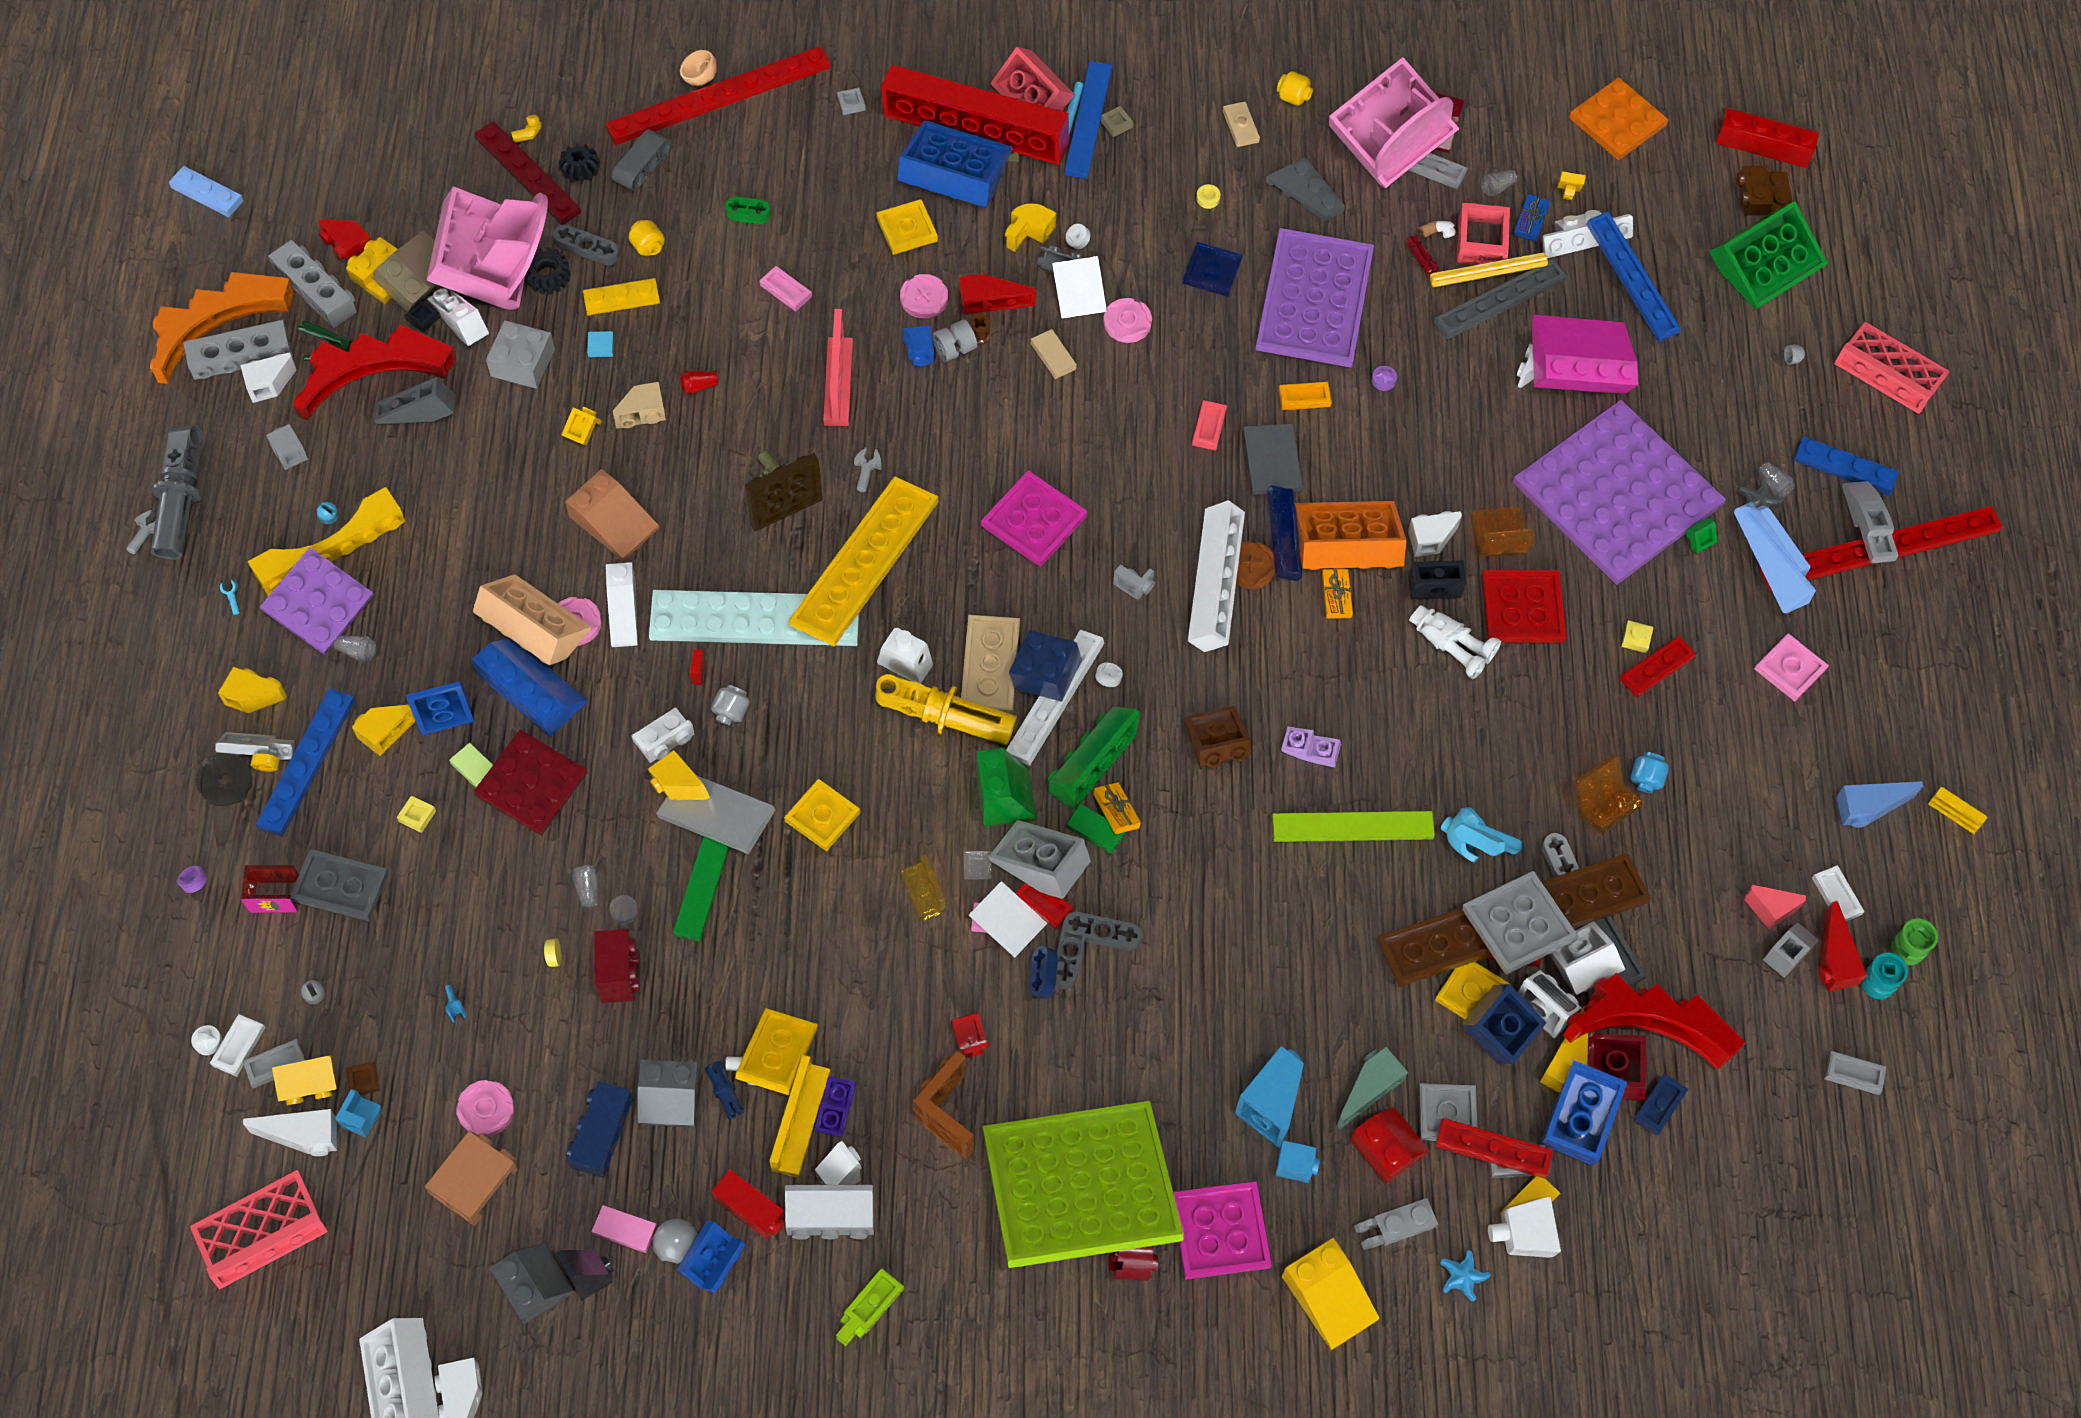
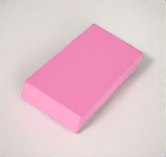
[760,266,812,312]
[591,1205,657,1253]

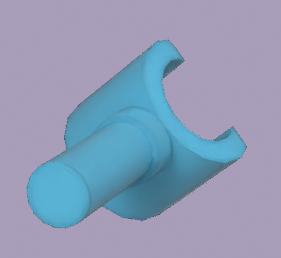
[220,579,240,615]

